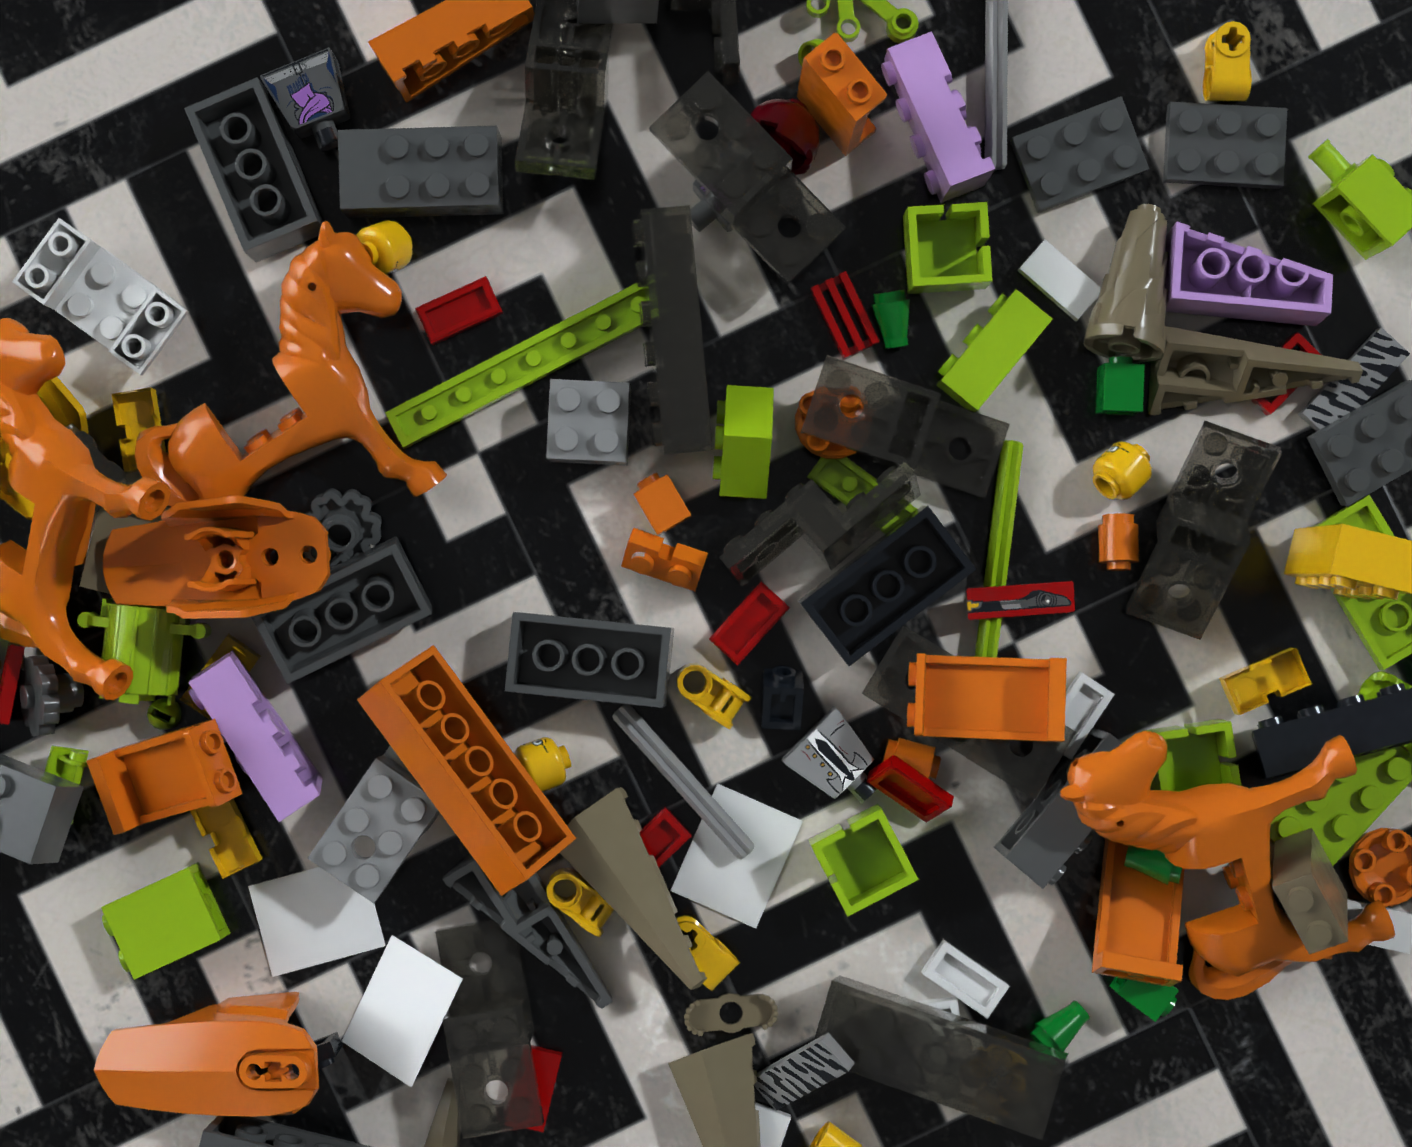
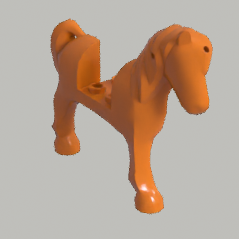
[135,221,447,508]
[0,318,171,700]
[1060,731,1395,1000]

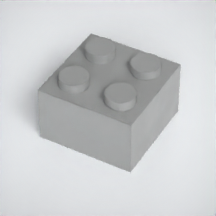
[546,379,631,466]

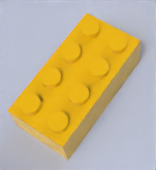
[1284,524,1412,600]

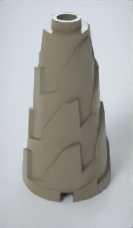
[1083,204,1168,363]

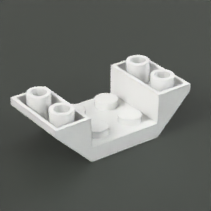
[12,218,189,376]

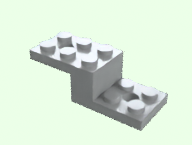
[308,746,440,904]

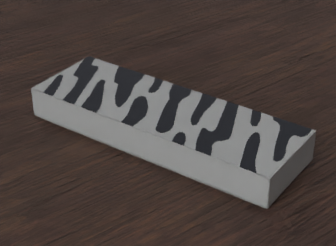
[1298,327,1410,431]
[754,1032,854,1111]

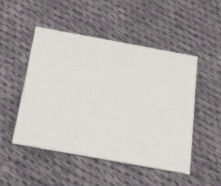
[670,783,803,928]
[248,855,386,977]
[342,935,463,1088]

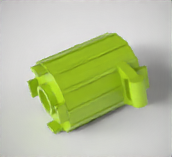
[77,598,212,705]

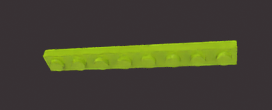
[385,269,682,449]

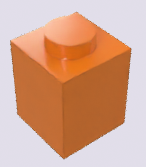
[634,472,692,536]

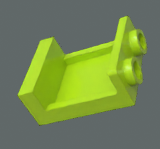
[101,862,230,980]

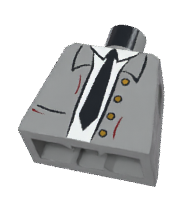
[782,706,877,803]

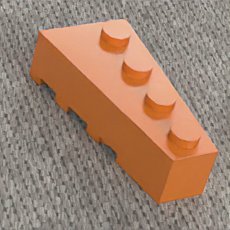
[368,0,536,103]

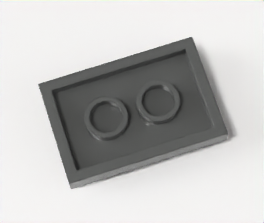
[1010,96,1149,213]
[1163,102,1287,189]
[1307,380,1412,507]

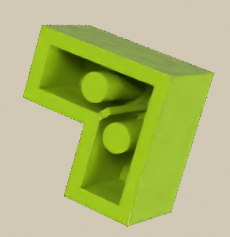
[712,385,774,499]

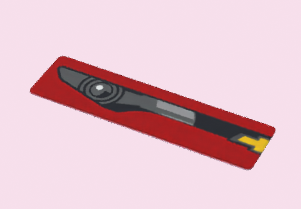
[966,581,1075,620]

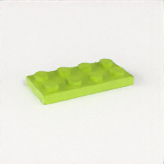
[1313,495,1412,670]
[1270,746,1412,866]

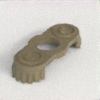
[684,993,779,1036]

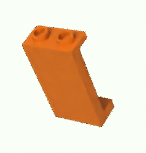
[797,33,887,156]
[907,653,1067,742]
[86,718,243,835]
[1092,839,1185,987]

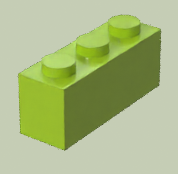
[937,289,1053,414]

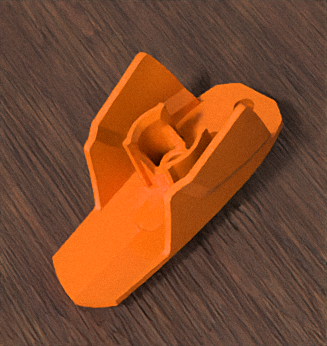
[103,496,331,619]
[94,992,319,1117]

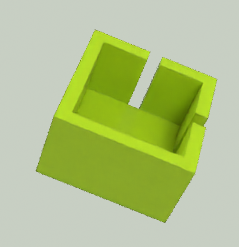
[903,202,992,294]
[1141,719,1241,792]
[808,804,919,917]

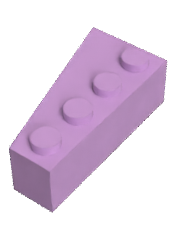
[881,31,995,203]
[1165,222,1333,326]
[188,650,323,822]

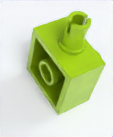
[1308,139,1412,260]

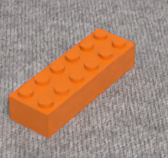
[357,645,576,896]

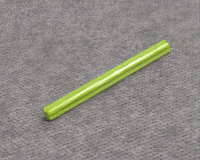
[974,440,1023,657]

